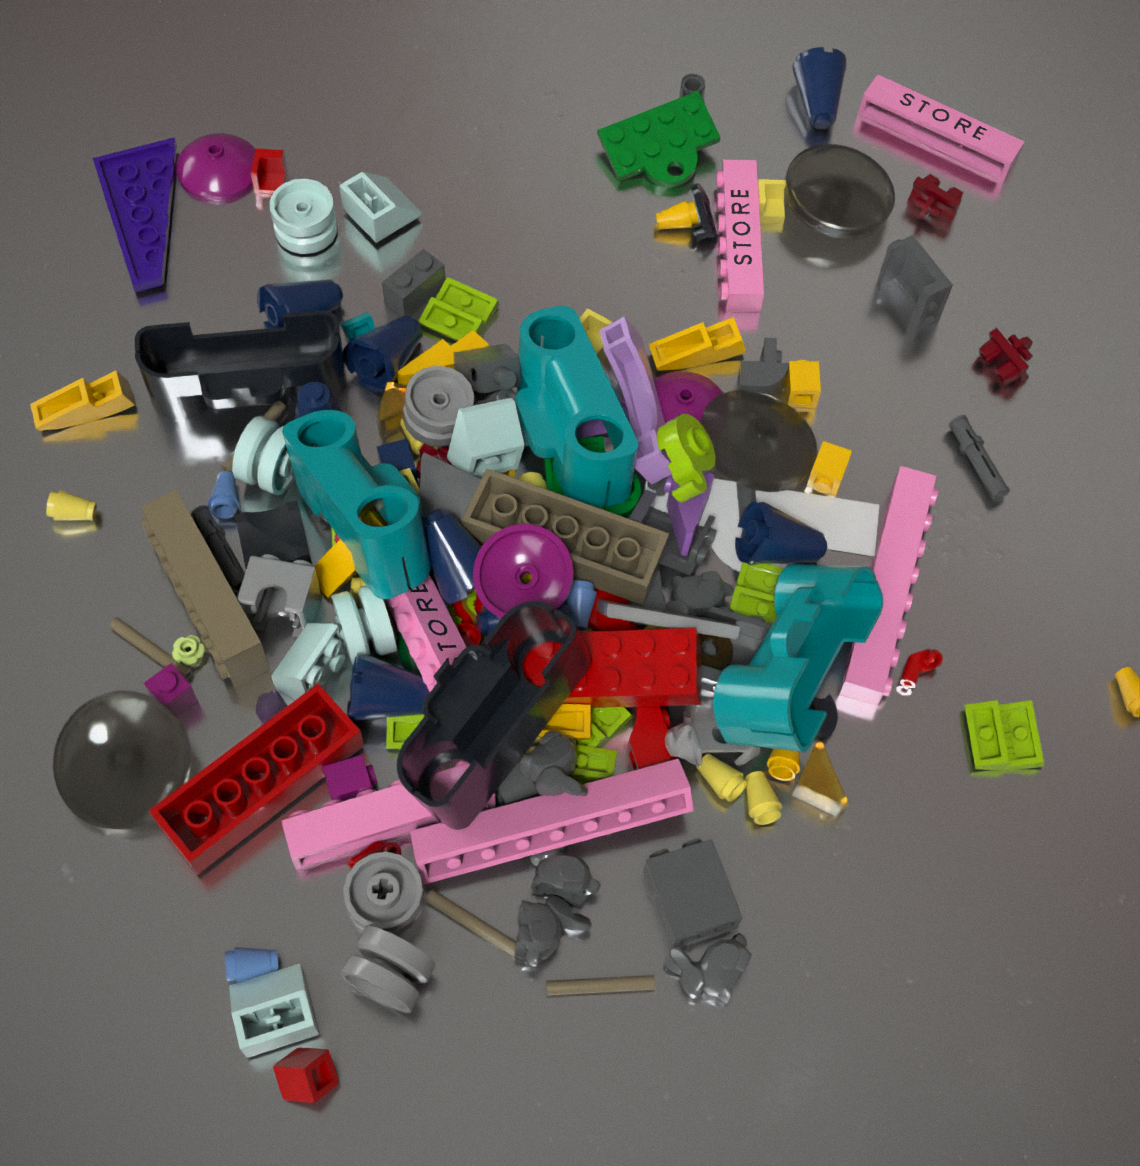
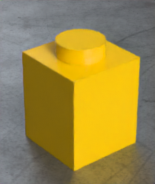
[785,360,821,408]
[807,441,852,496]

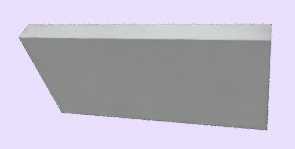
[597,599,740,639]

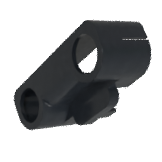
[135,310,347,420]
[397,601,591,830]

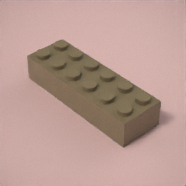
[461,469,669,605]
[140,489,270,688]

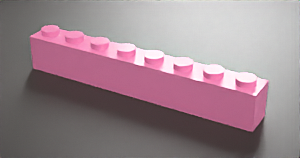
[839,466,939,706]
[410,759,694,885]

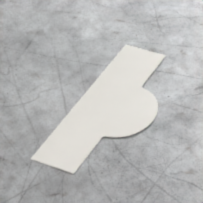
[644,479,879,572]

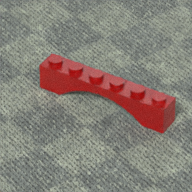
[588,589,679,771]

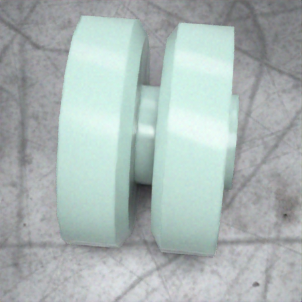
[270,179,337,254]
[232,416,295,495]
[331,585,397,665]

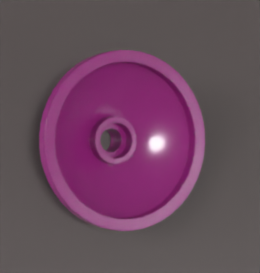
[176,133,255,201]
[654,371,729,442]
[473,524,574,619]

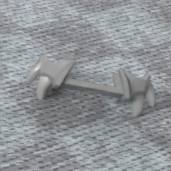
[665,711,761,766]

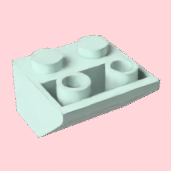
[339,172,421,243]
[447,398,525,478]
[271,623,345,700]
[229,963,319,1058]

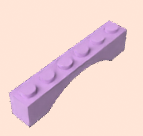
[599,316,672,485]

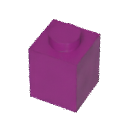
[144,663,198,722]
[322,755,378,801]

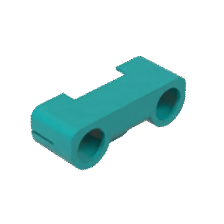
[515,306,638,509]
[282,410,431,599]
[713,564,883,752]

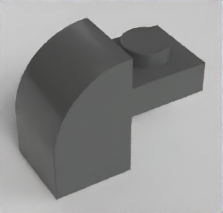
[737,337,789,403]

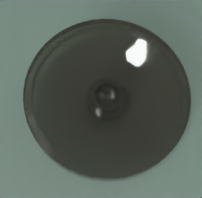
[784,144,895,239]
[699,390,818,492]
[53,691,191,830]

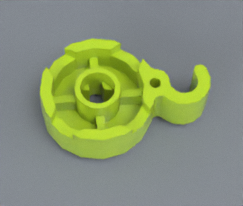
[656,414,716,503]

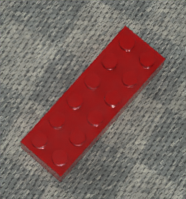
[524,628,701,708]
[148,683,364,875]

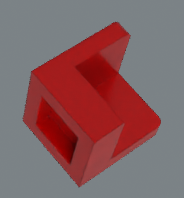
[251,148,287,194]
[272,1047,339,1103]

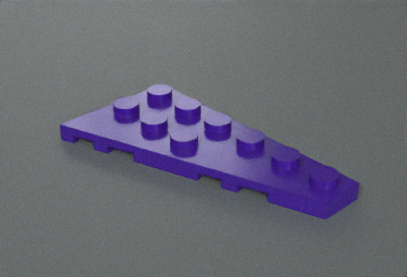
[93,137,177,292]

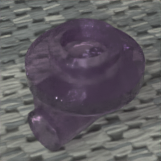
[256,690,288,723]

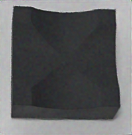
[234,500,313,569]

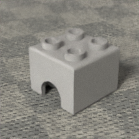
[237,554,322,638]

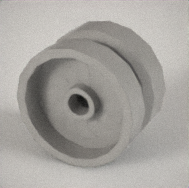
[403,366,474,447]
[343,852,425,938]
[340,926,435,1013]

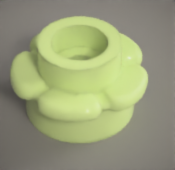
[172,635,205,667]

